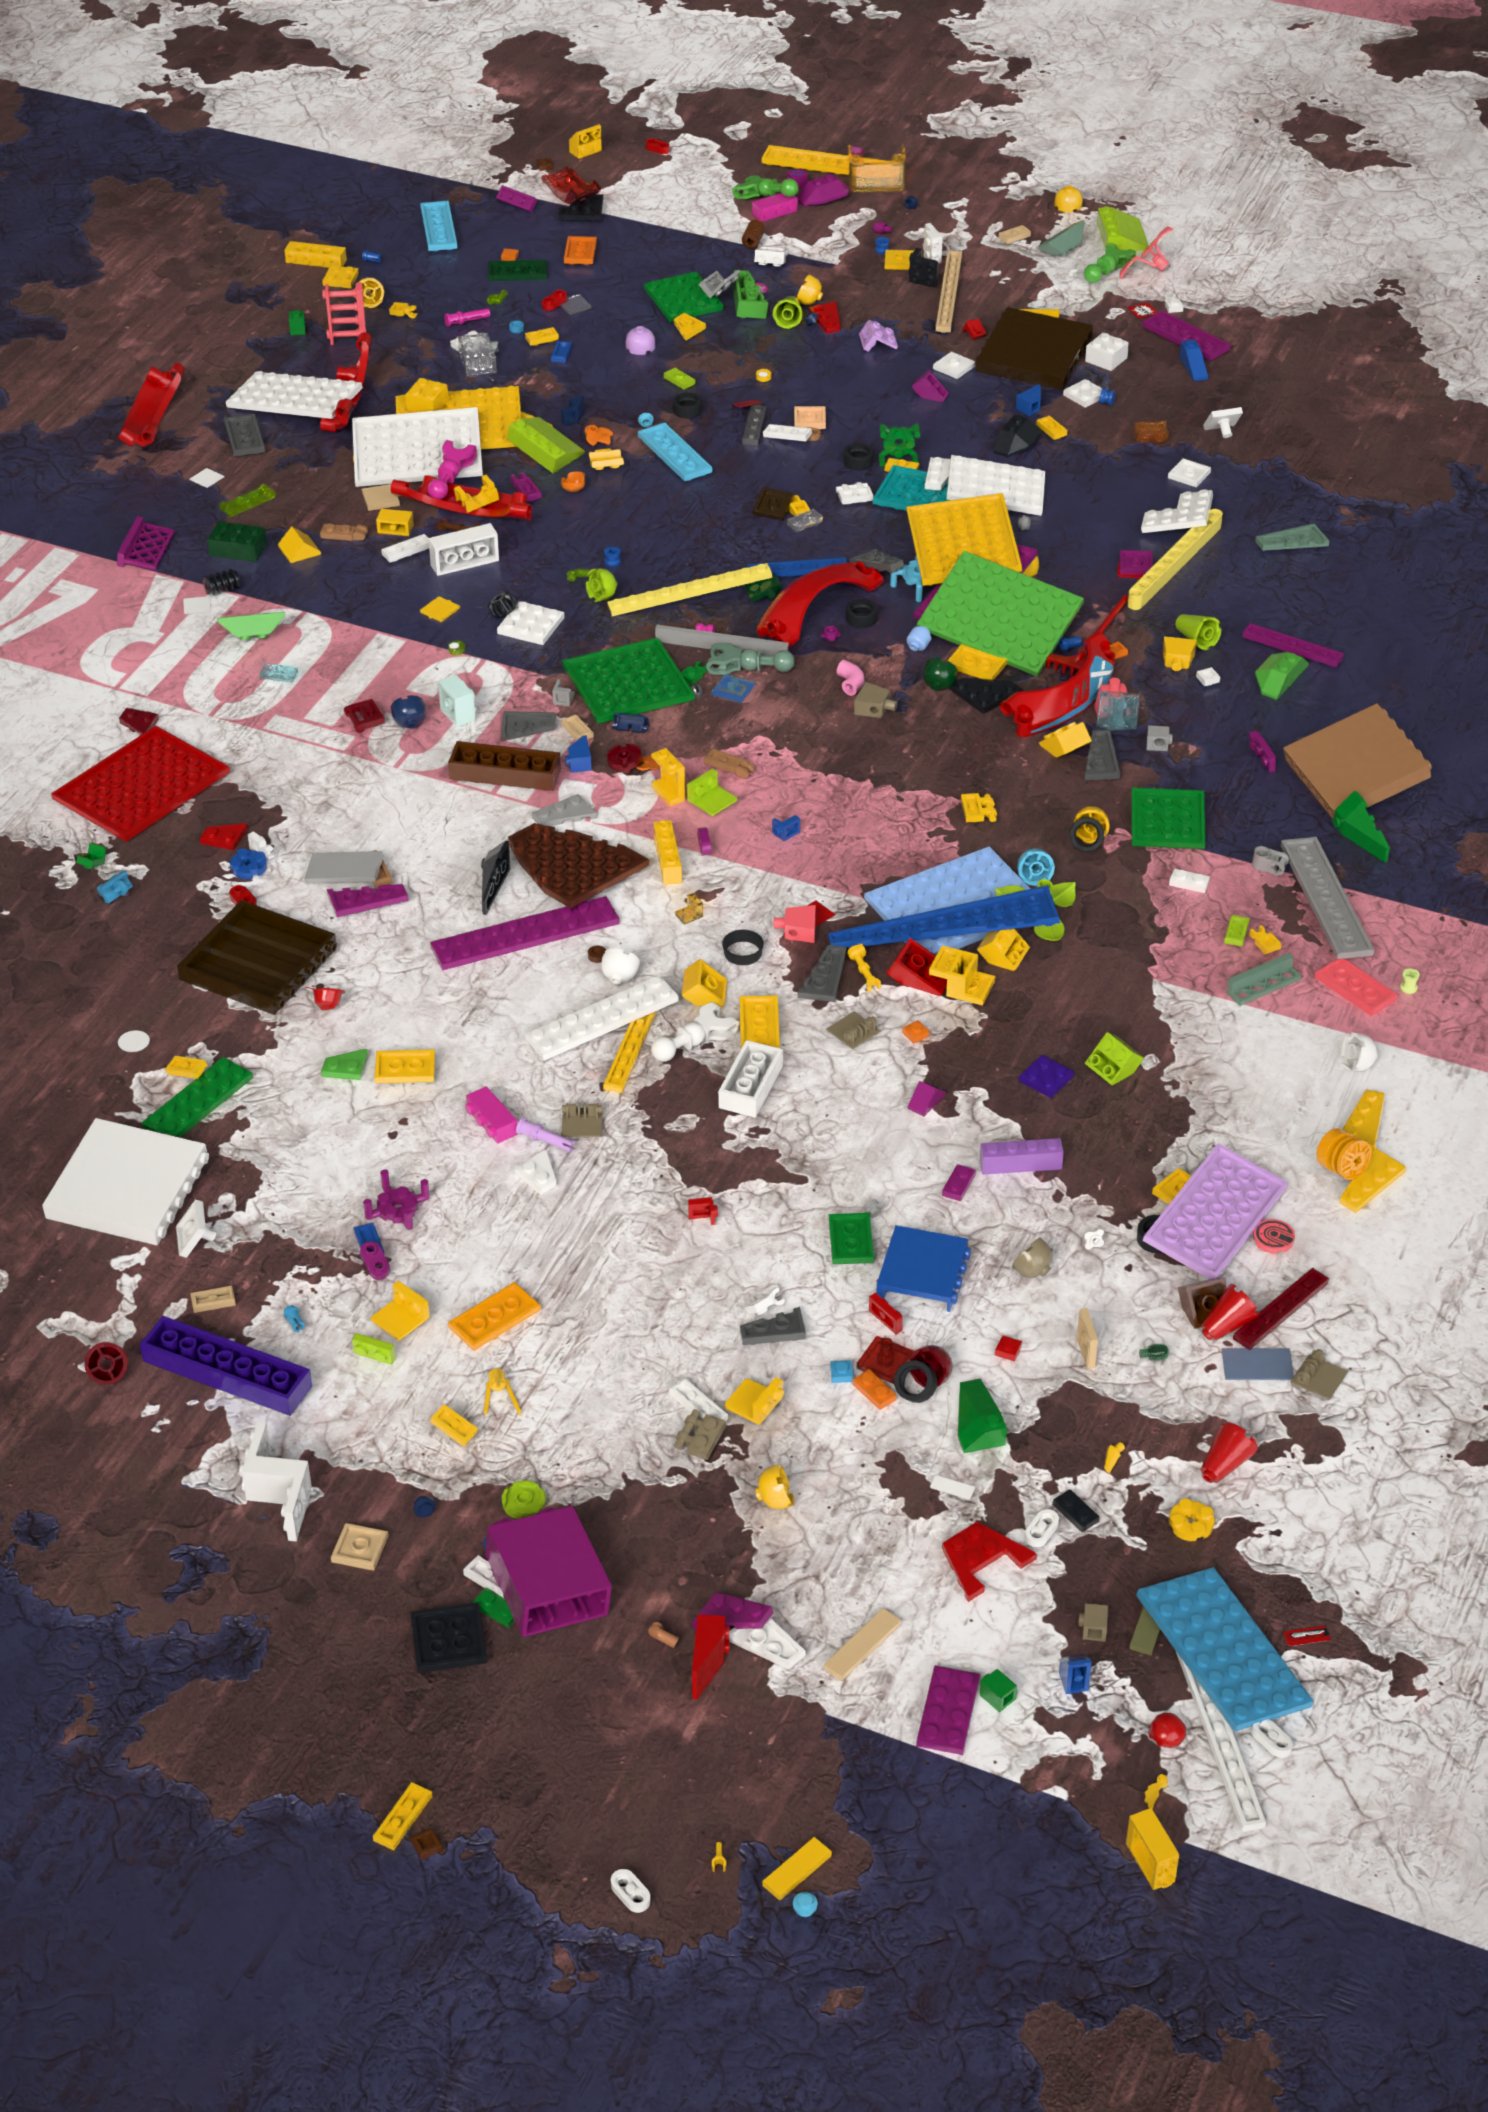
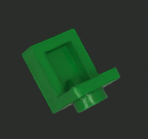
[77,842,106,869]

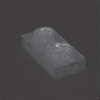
[787,509,823,532]

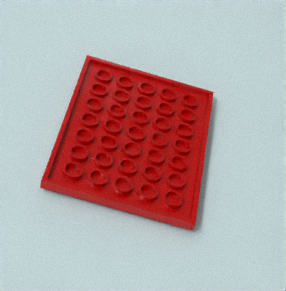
[51,726,230,842]

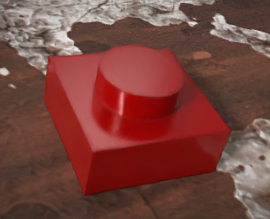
[995,1335,1022,1362]

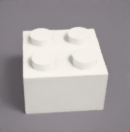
[1085,333,1129,371]

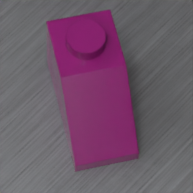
[911,370,949,402]

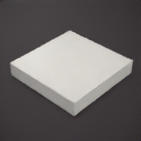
[1168,458,1211,487]

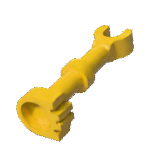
[847,944,881,992]

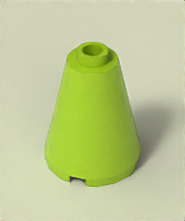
[773,296,803,329]
[1175,614,1221,650]

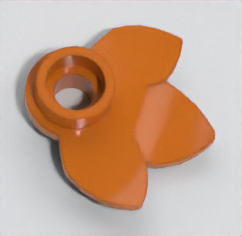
[585,425,613,446]
[636,755,660,771]

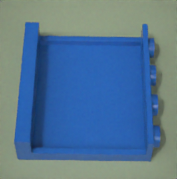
[876,1225,971,1312]

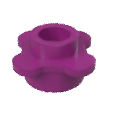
[821,626,841,641]

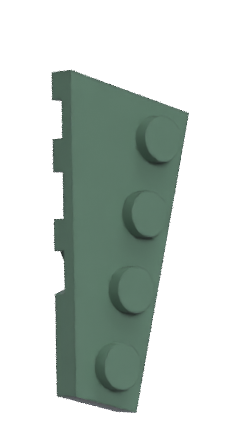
[1255,524,1329,551]

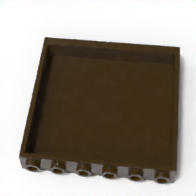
[975,307,1093,390]

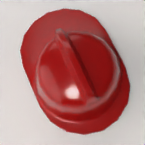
[305,987,345,1010]

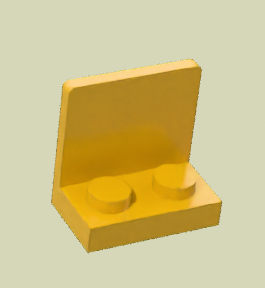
[370,1280,430,1341]

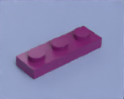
[496,185,537,213]

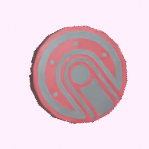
[1253,1219,1295,1254]

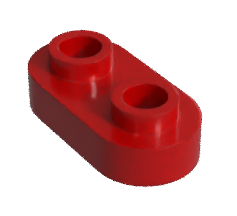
[541,289,568,311]
[229,885,257,905]

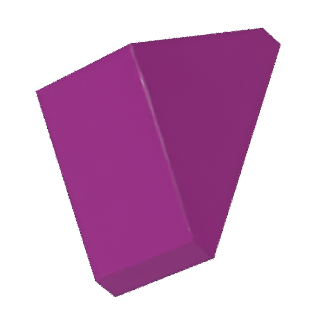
[908,1081,946,1117]

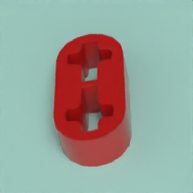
[646,138,670,154]

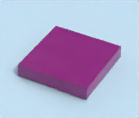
[1119,550,1153,575]

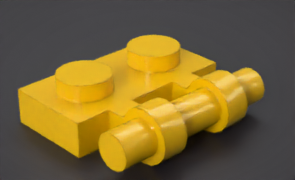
[961,793,997,822]

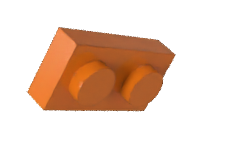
[852,1369,897,1410]

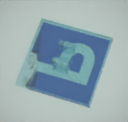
[710,674,756,703]

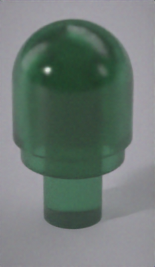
[1139,1344,1169,1361]

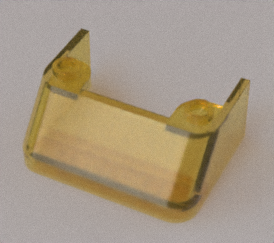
[847,144,906,192]

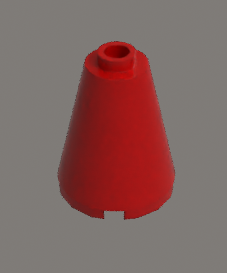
[1201,1283,1260,1341]
[1200,1422,1258,1483]

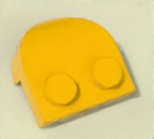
[589,448,624,470]

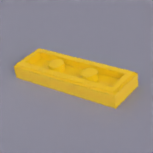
[373,1782,433,1850]
[763,1837,832,1901]

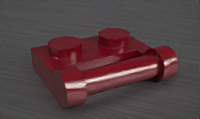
[343,699,385,733]

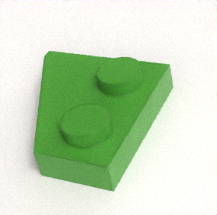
[321,1049,368,1080]

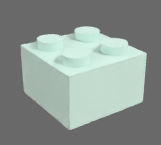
[438,675,476,727]

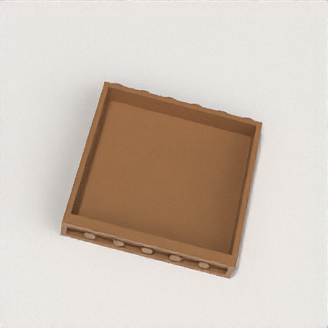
[1283,703,1432,819]

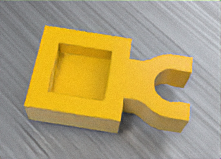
[1249,926,1282,954]

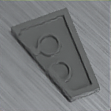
[501,711,556,741]
[740,1307,806,1345]

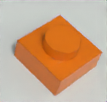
[902,1020,929,1044]

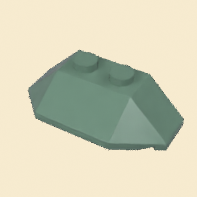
[1038,220,1085,256]

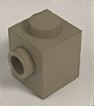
[1079,1604,1108,1642]

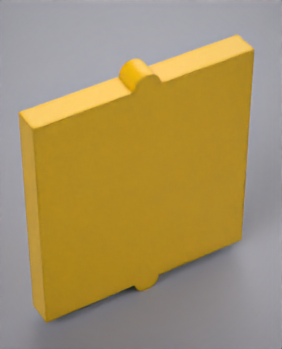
[420,596,460,622]

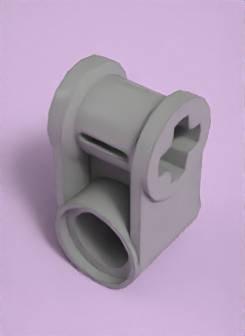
[1252,846,1289,876]

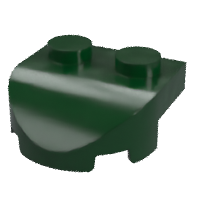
[745,574,782,603]

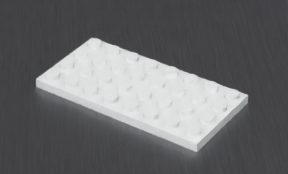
[226,371,362,419]

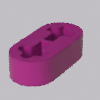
[697,827,711,856]

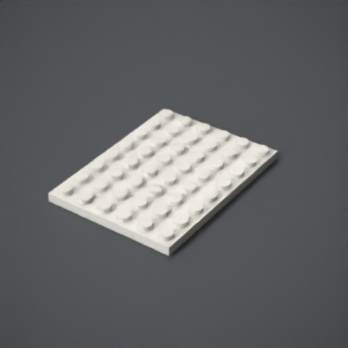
[352,407,483,487]

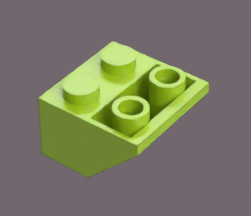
[1085,1032,1144,1085]

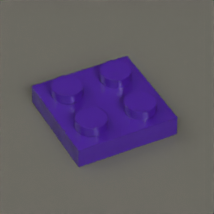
[1019,1055,1074,1098]

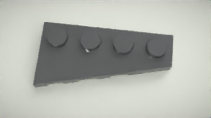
[850,549,904,573]
[1085,730,1120,780]
[797,945,847,1002]

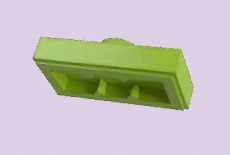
[664,368,695,390]
[1224,915,1250,947]

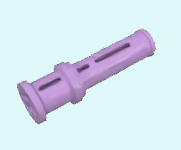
[516,1117,575,1153]

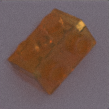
[1134,421,1169,443]

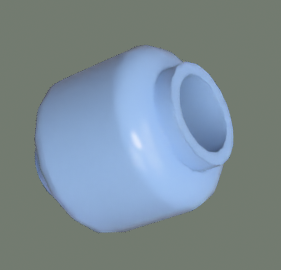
[906,626,931,651]

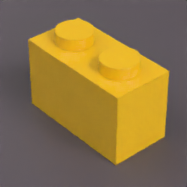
[376,509,414,536]

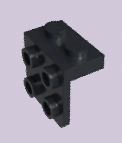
[908,248,938,288]

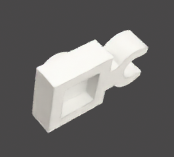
[1164,294,1183,313]
[248,831,274,860]

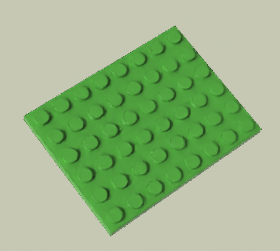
[917,551,1084,677]

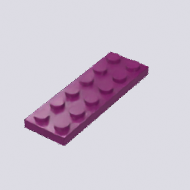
[1142,310,1231,361]

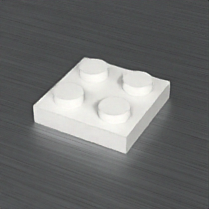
[1063,379,1102,408]

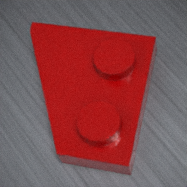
[200,823,248,850]

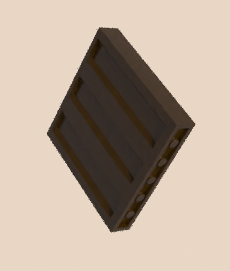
[177,900,337,1015]

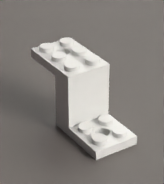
[239,1421,312,1541]

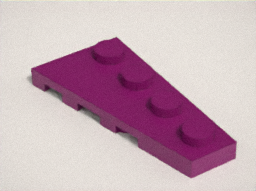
[327,884,408,917]

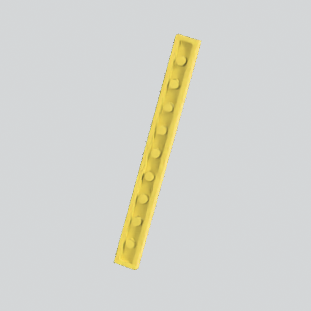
[607,563,772,616]

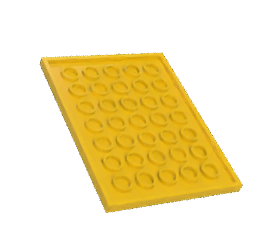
[395,386,521,450]
[906,493,1022,586]

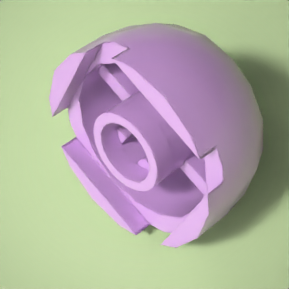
[626,326,655,355]

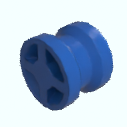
[875,237,890,254]
[1099,388,1116,406]
[604,547,621,567]

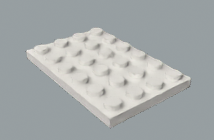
[946,455,1045,516]

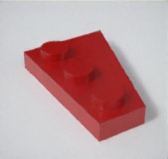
[809,301,840,334]

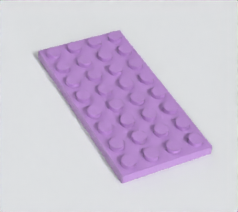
[1143,1143,1289,1279]

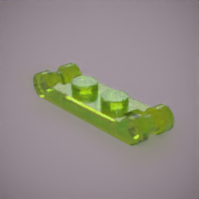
[219,484,276,517]

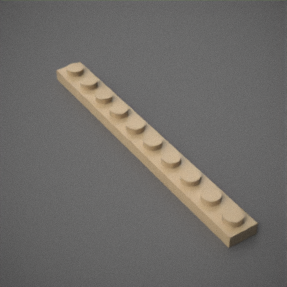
[936,250,962,333]

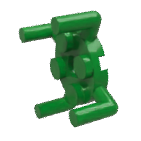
[878,423,920,467]

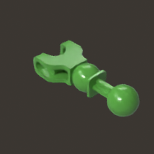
[732,175,798,199]
[1083,243,1137,283]

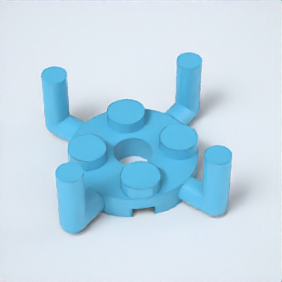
[890,556,923,602]

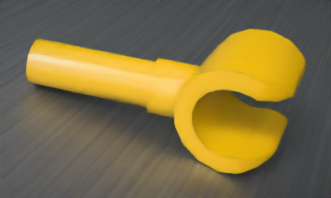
[712,1842,726,1872]

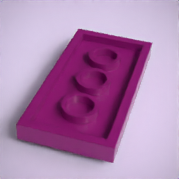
[916,1665,980,1755]

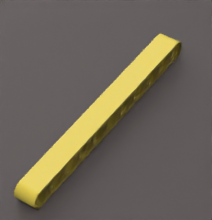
[1128,509,1223,610]

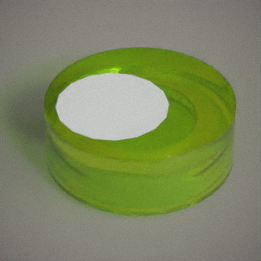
[448,640,465,655]

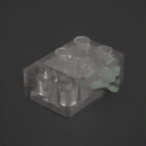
[458,333,498,376]

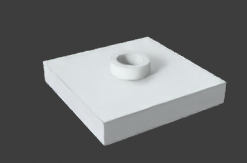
[933,352,976,379]

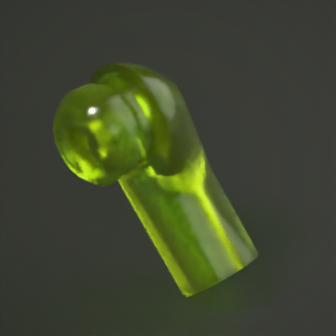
[487,289,508,305]
[566,569,589,582]

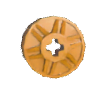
[1316,1128,1372,1180]

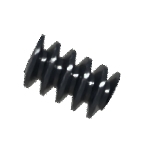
[203,569,240,596]

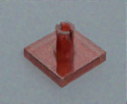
[856,1335,914,1384]

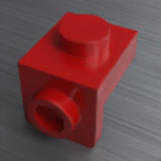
[962,318,987,341]
[688,1197,718,1225]

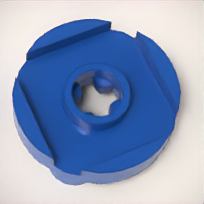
[230,848,267,879]

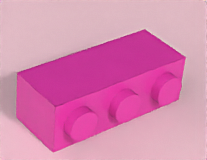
[752,193,798,222]
[465,1086,518,1144]

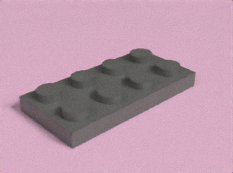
[224,414,265,456]

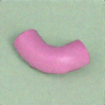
[837,659,865,696]

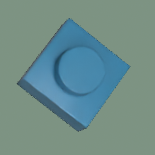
[830,1360,853,1383]

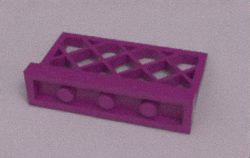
[117,516,175,571]

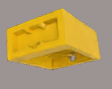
[1126,1808,1179,1890]

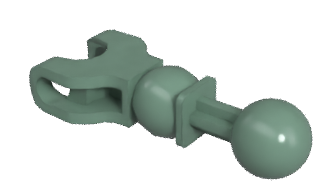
[706,643,795,675]

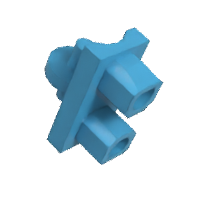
[97,870,133,904]

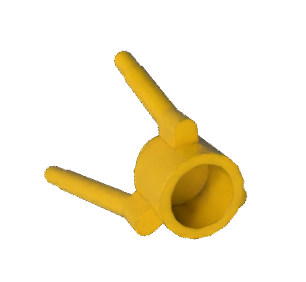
[483,1368,522,1414]

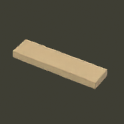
[824,1608,901,1681]

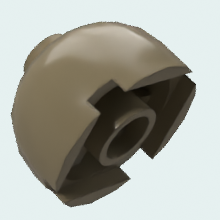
[1012,1237,1053,1278]

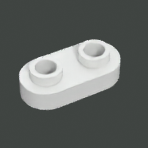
[1025,1509,1059,1547]
[1251,1719,1293,1758]
[611,1869,650,1913]

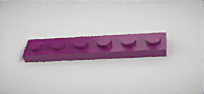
[1242,623,1344,668]

